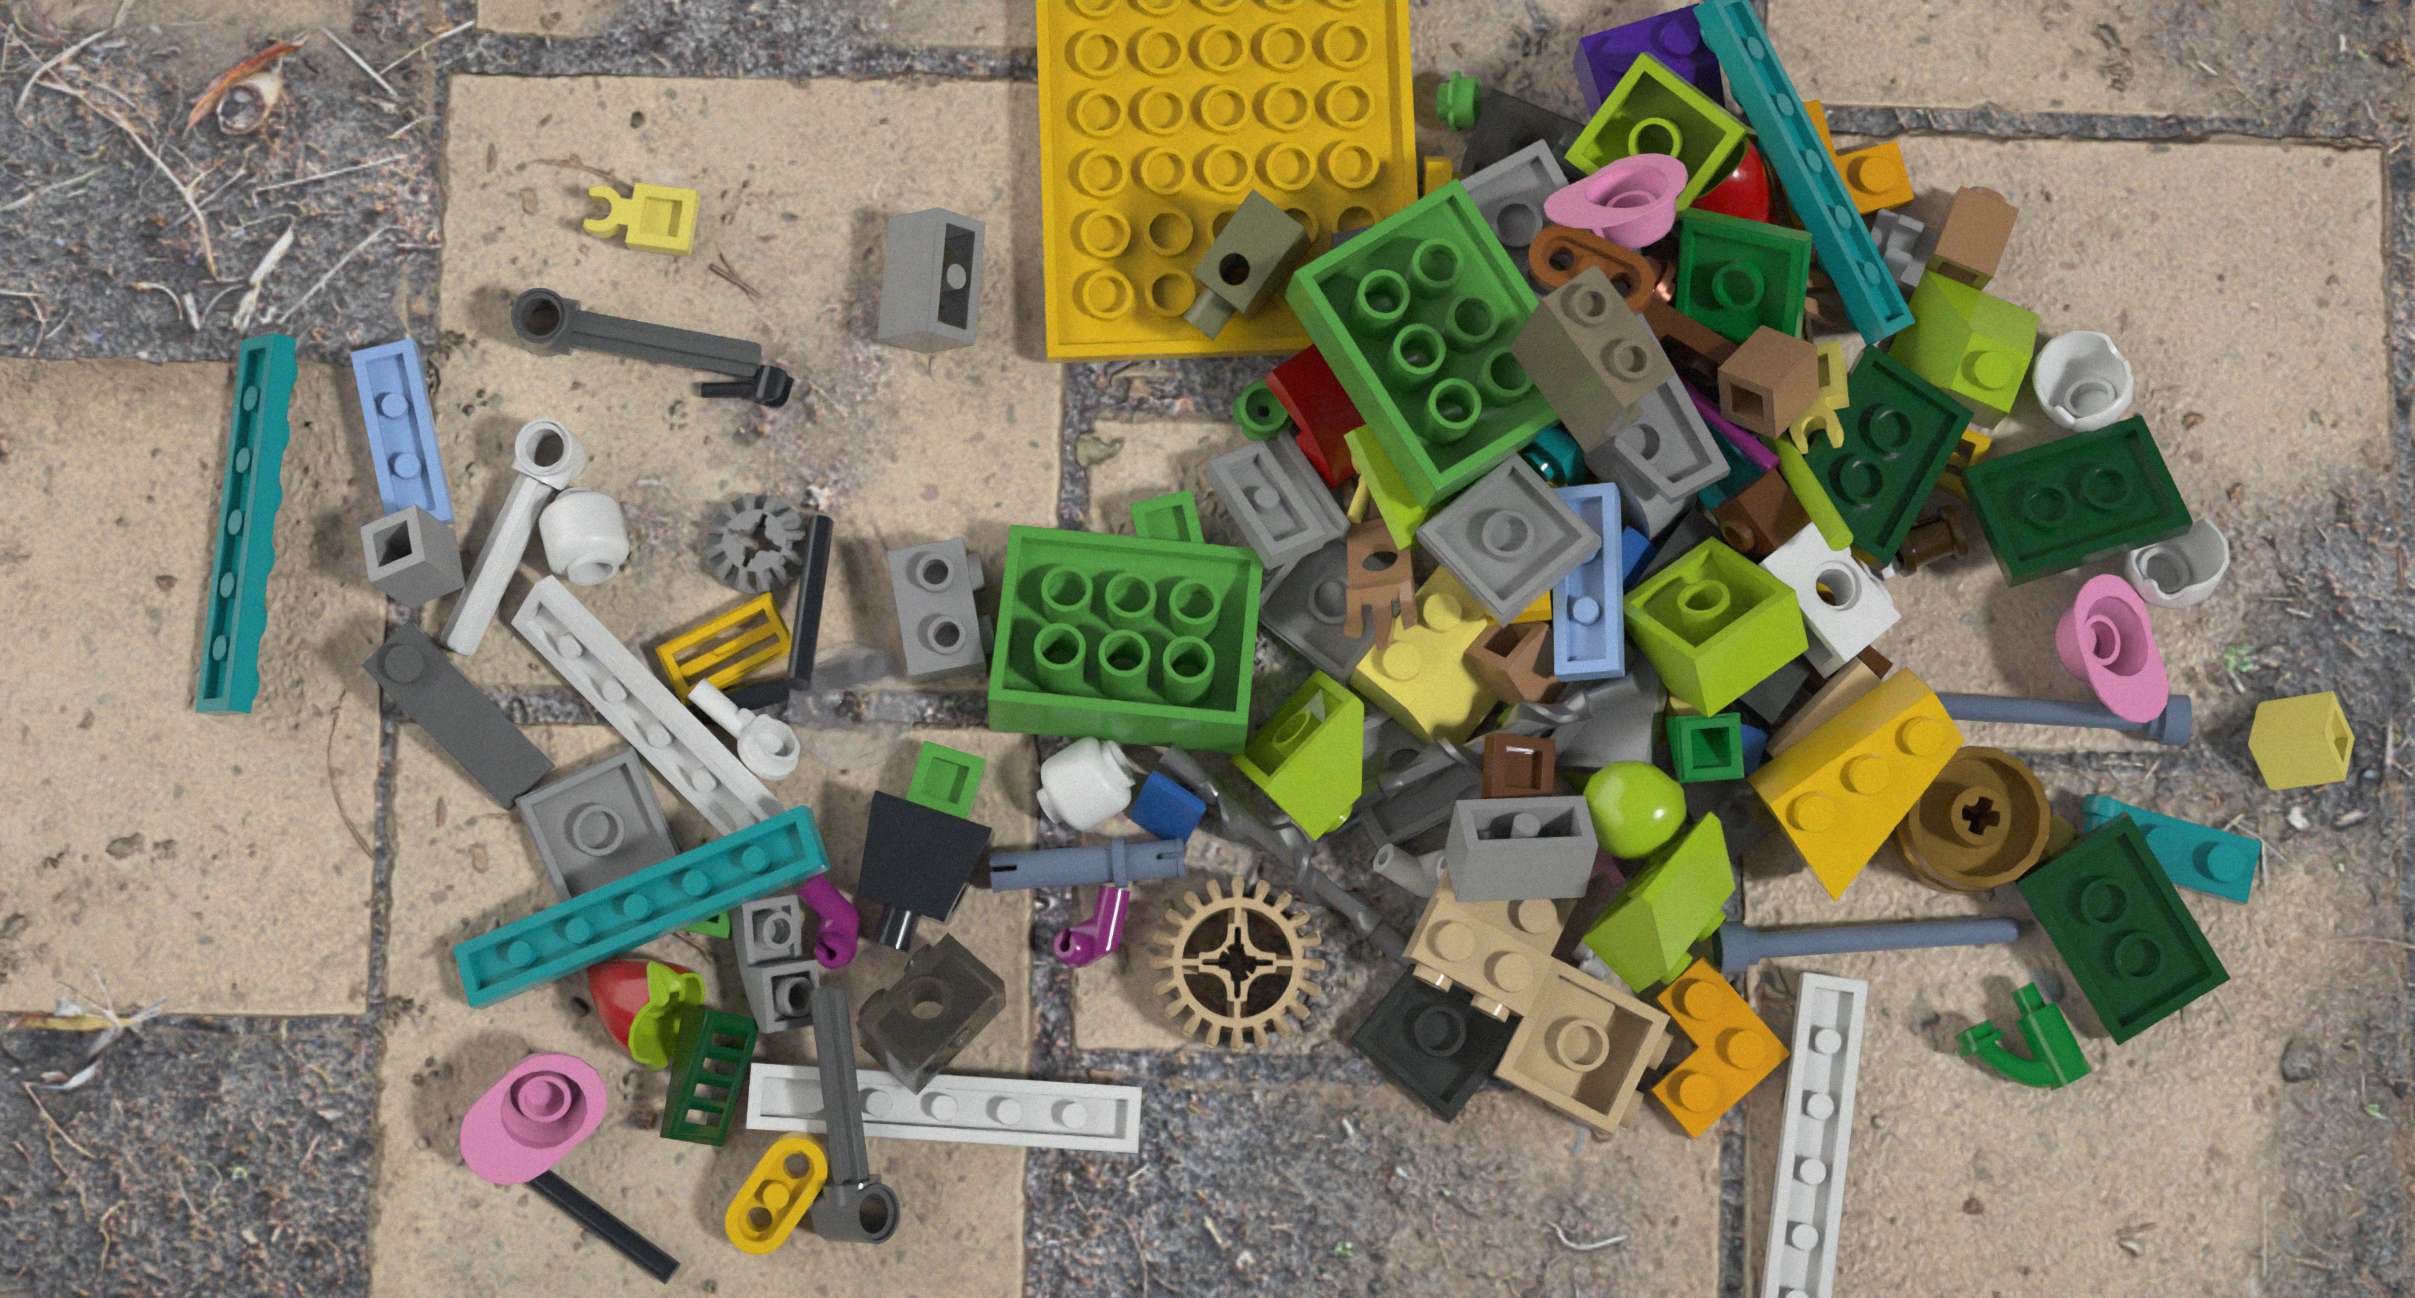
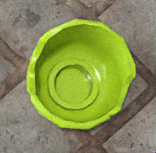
[1582,760,1688,860]

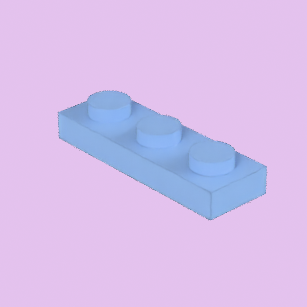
[350,338,456,526]
[1552,482,1625,682]

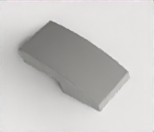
[730,893,820,1034]

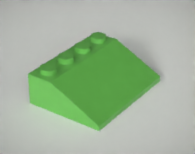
[1284,178,1562,511]
[988,524,1263,755]

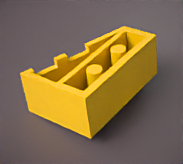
[1746,667,1965,902]

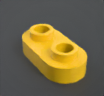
[725,1131,830,1255]

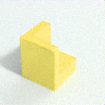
[2248,691,2355,790]

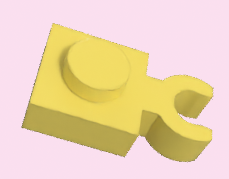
[583,182,700,257]
[1790,340,1849,454]

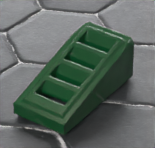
[660,1008,759,1147]

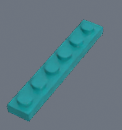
[1692,0,1915,346]
[195,333,298,716]
[453,805,831,1010]

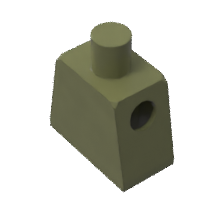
[1183,189,1313,340]

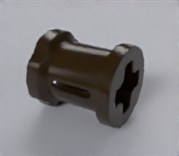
[1895,505,1968,578]

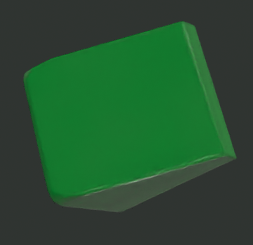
[1666,712,1744,783]

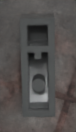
[361,620,556,811]

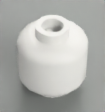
[539,487,629,586]
[1037,736,1136,832]

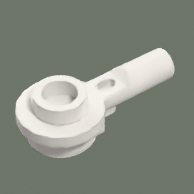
[687,678,800,781]

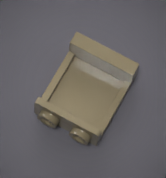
[1509,265,1675,454]

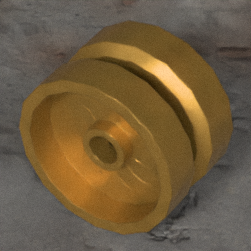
[1890,746,2051,896]

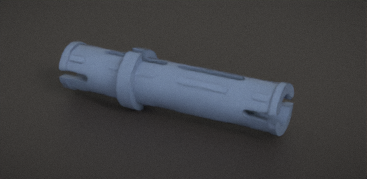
[990,837,1186,893]

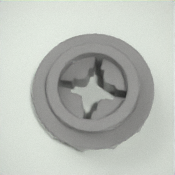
[705,493,807,594]

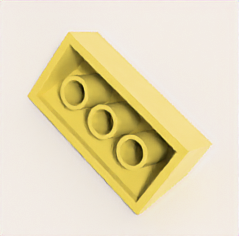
[1349,564,1499,746]

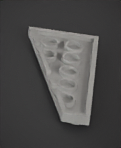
[1372,139,1730,505]

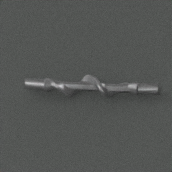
[1350,671,1642,815]
[1158,743,1411,970]

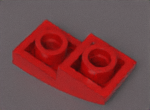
[1264,343,1366,490]

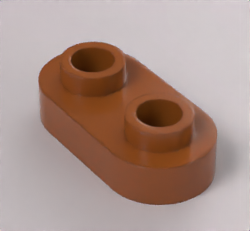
[1529,224,1655,316]

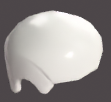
[2032,330,2134,432]
[2123,518,2230,609]

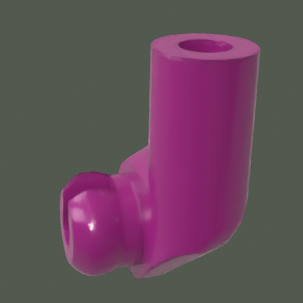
[796,873,860,969]
[1053,885,1131,968]

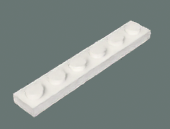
[511,574,788,836]
[1761,972,1868,1298]
[746,1063,1142,1153]

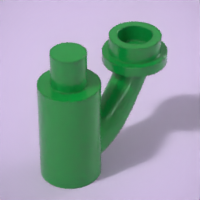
[1954,982,2092,1091]

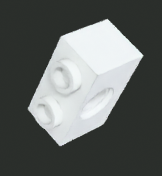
[1758,521,1902,679]

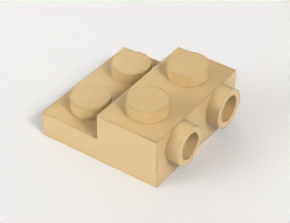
[1401,866,1577,1023]
[1493,957,1672,1135]

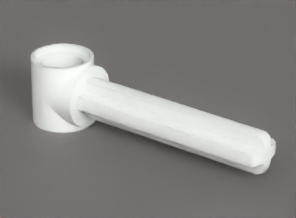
[440,418,586,656]

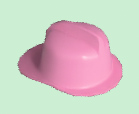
[1544,153,1688,250]
[2055,574,2169,724]
[459,1052,607,1185]

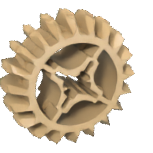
[1150,877,1325,1053]

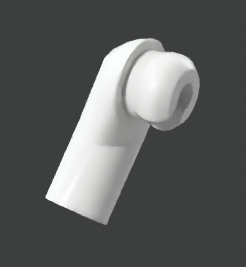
[1373,843,1447,898]

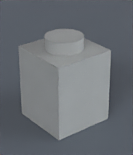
[360,504,466,609]

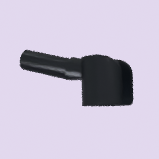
[701,365,794,409]

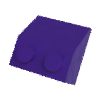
[1572,3,1726,120]

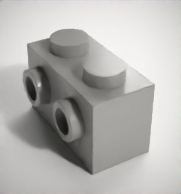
[877,207,986,354]
[886,537,995,685]
[1444,796,1598,902]

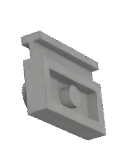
[1205,430,1351,570]

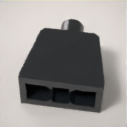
[858,790,996,953]

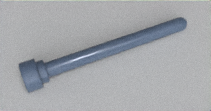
[1935,693,2192,746]
[1712,917,2023,974]

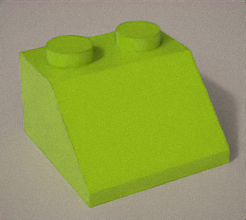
[1564,52,1749,227]
[1623,536,1809,718]
[1581,811,1736,994]

